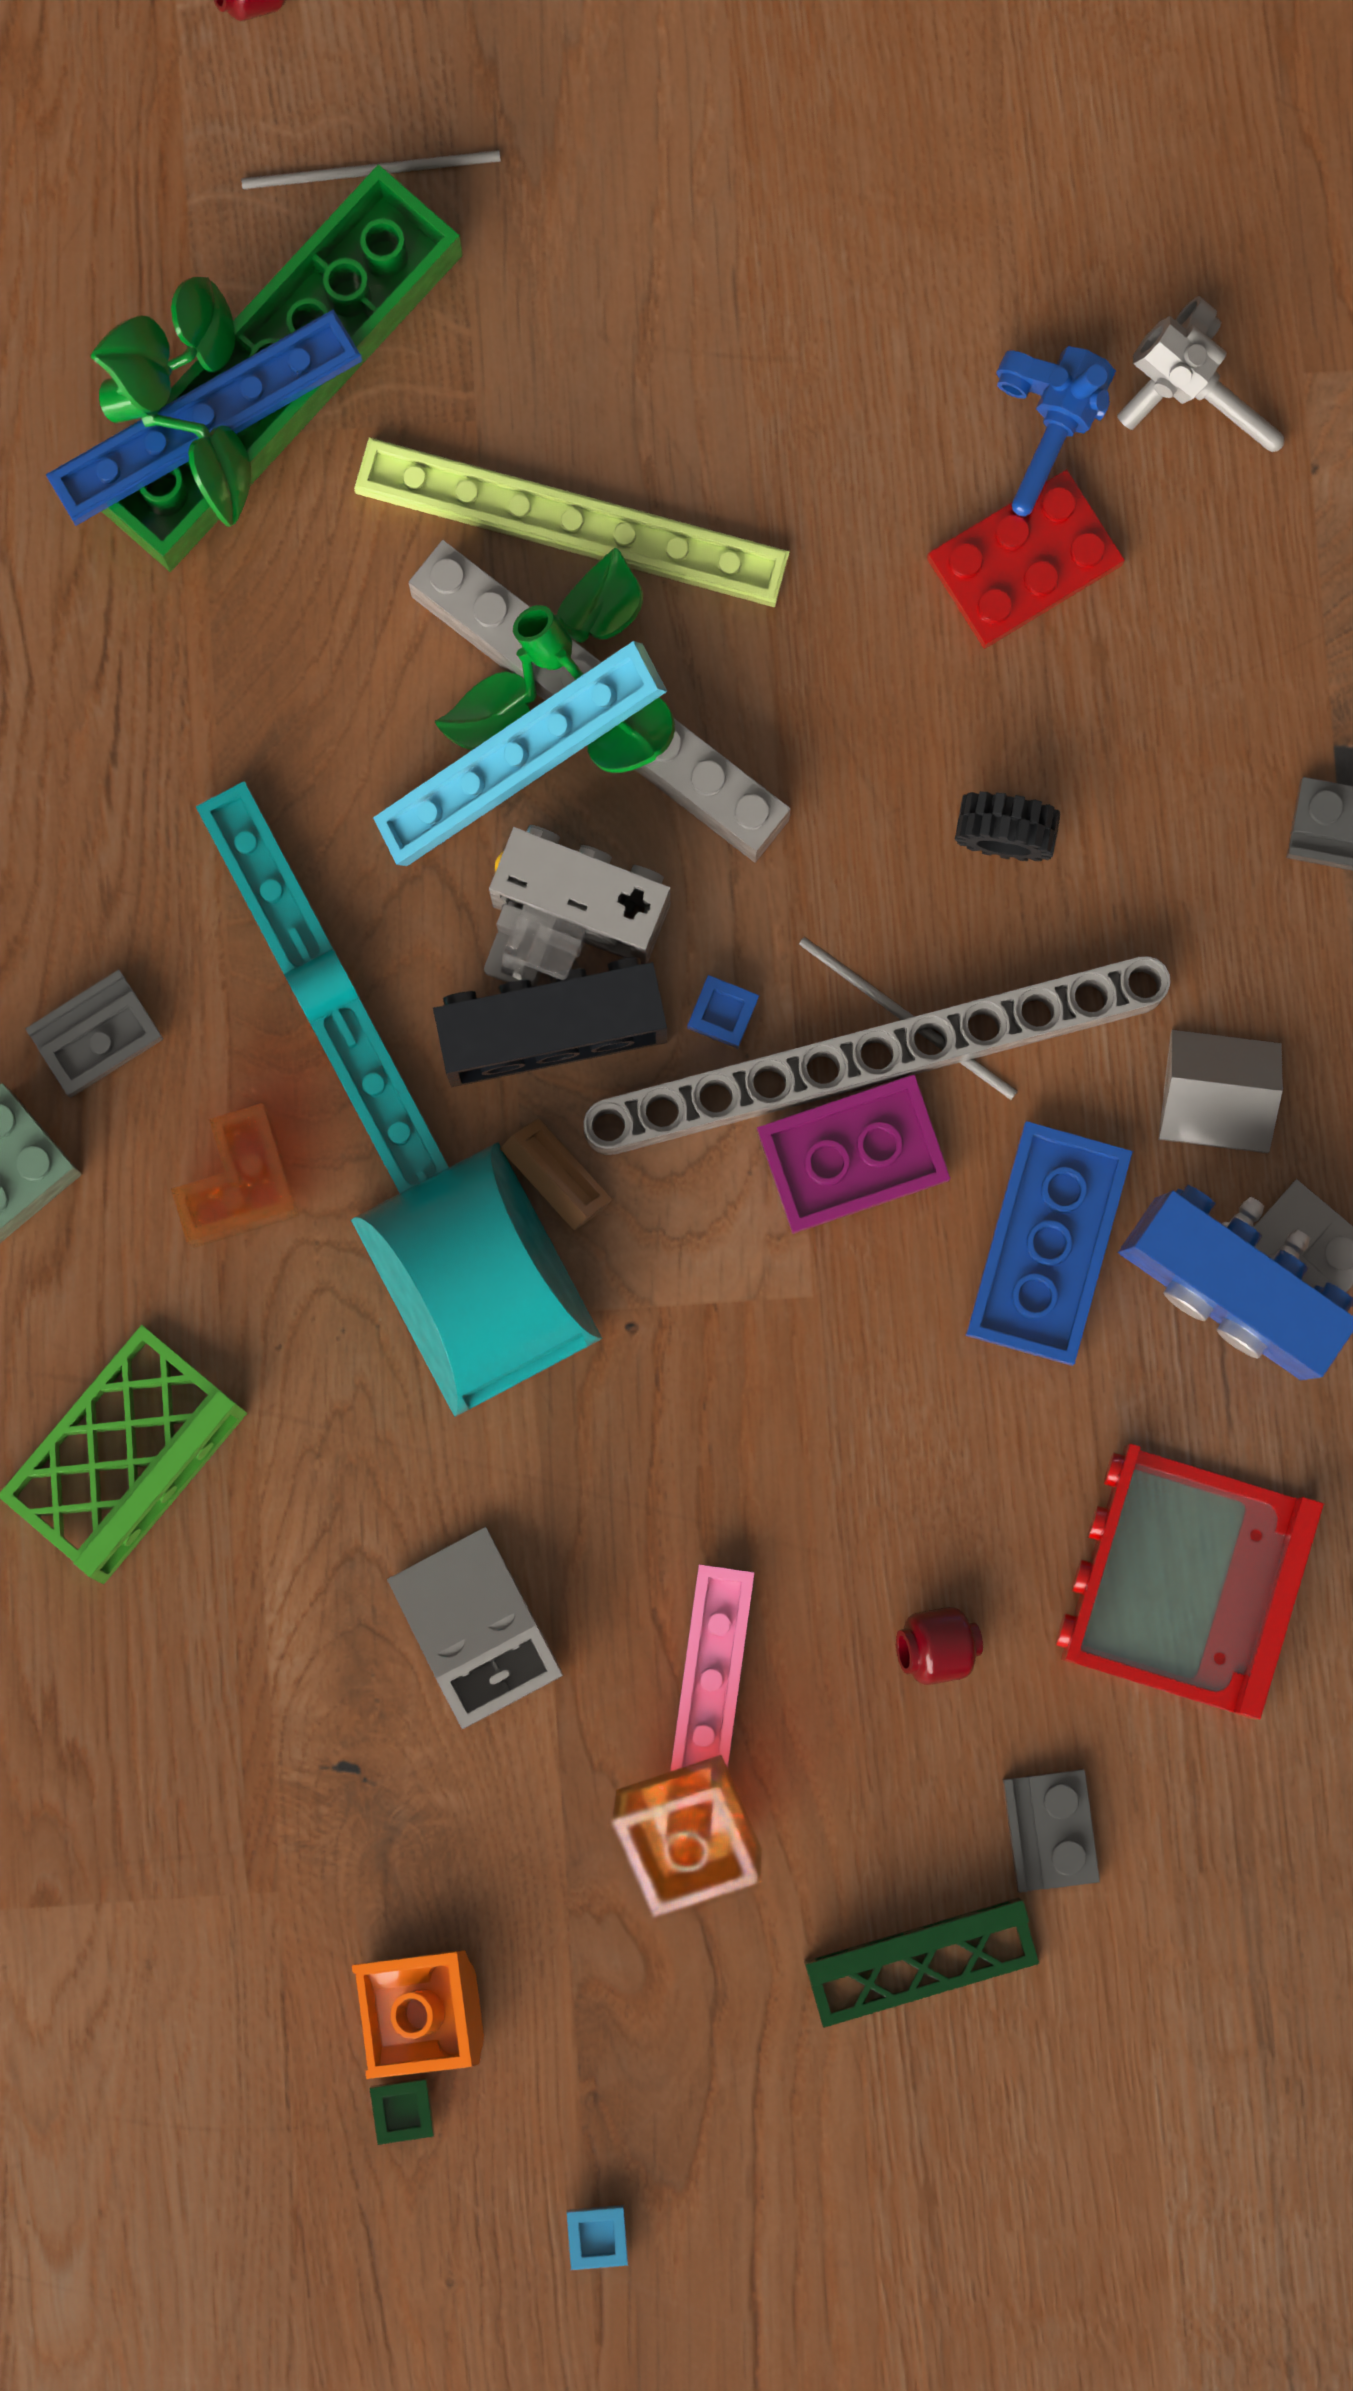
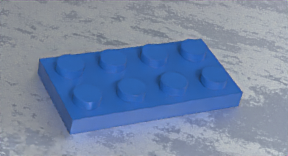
[965,1121,1133,1366]

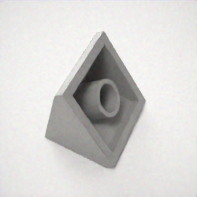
[1158,1030,1283,1153]

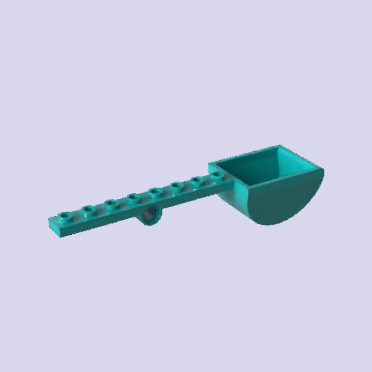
[195,781,603,1417]

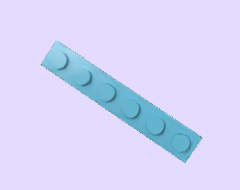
[373,641,667,866]

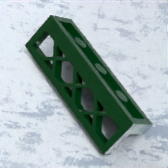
[804,1897,1039,2028]

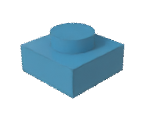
[567,2205,628,2270]

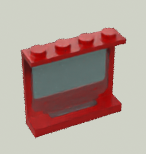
[1055,1444,1324,1720]

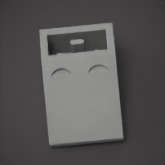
[387,1527,564,1729]

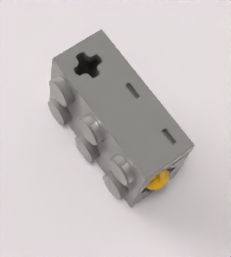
[489,825,670,964]

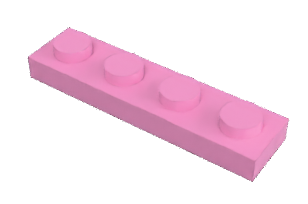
[668,1565,754,1796]

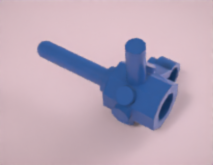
[996,346,1116,516]

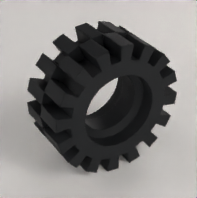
[955,791,1061,861]

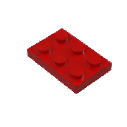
[927,469,1125,649]

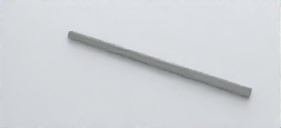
[241,150,501,189]
[799,937,1018,1100]

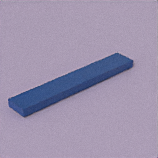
[46,309,362,526]

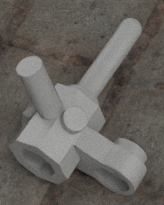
[1117,296,1285,452]

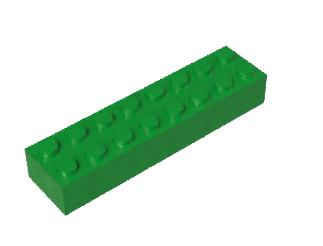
[101,164,463,572]

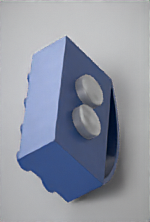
[1117,1185,1353,1380]

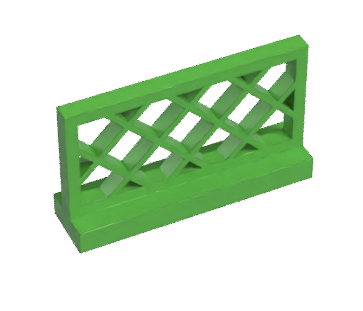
[0,1325,247,1584]

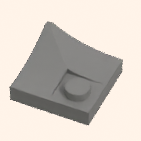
[1253,1179,1353,1293]

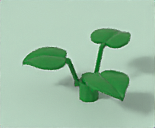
[90,277,251,527]
[435,548,675,773]

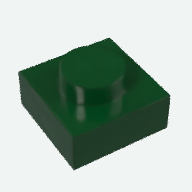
[370,2078,435,2145]

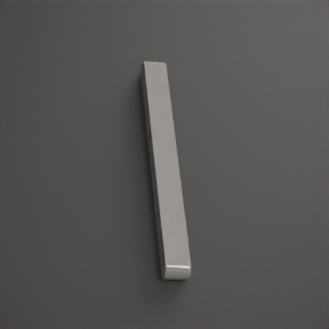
[583,956,1170,1155]

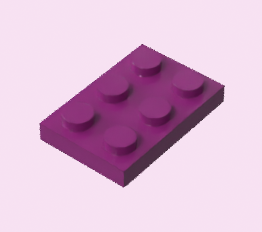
[757,1075,951,1234]

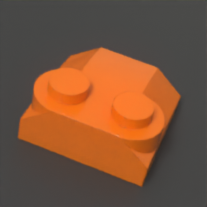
[352,1950,484,2079]

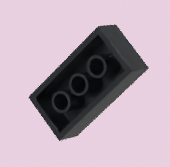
[433,957,667,1088]

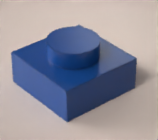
[687,975,759,1049]

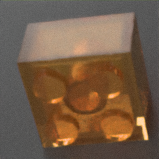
[612,1755,763,1917]

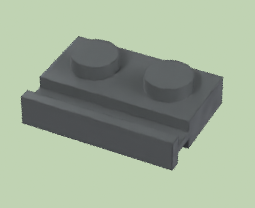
[1286,777,1353,871]
[25,970,164,1098]
[1002,1769,1100,1893]

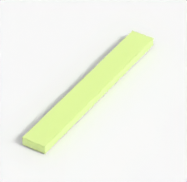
[354,437,790,607]

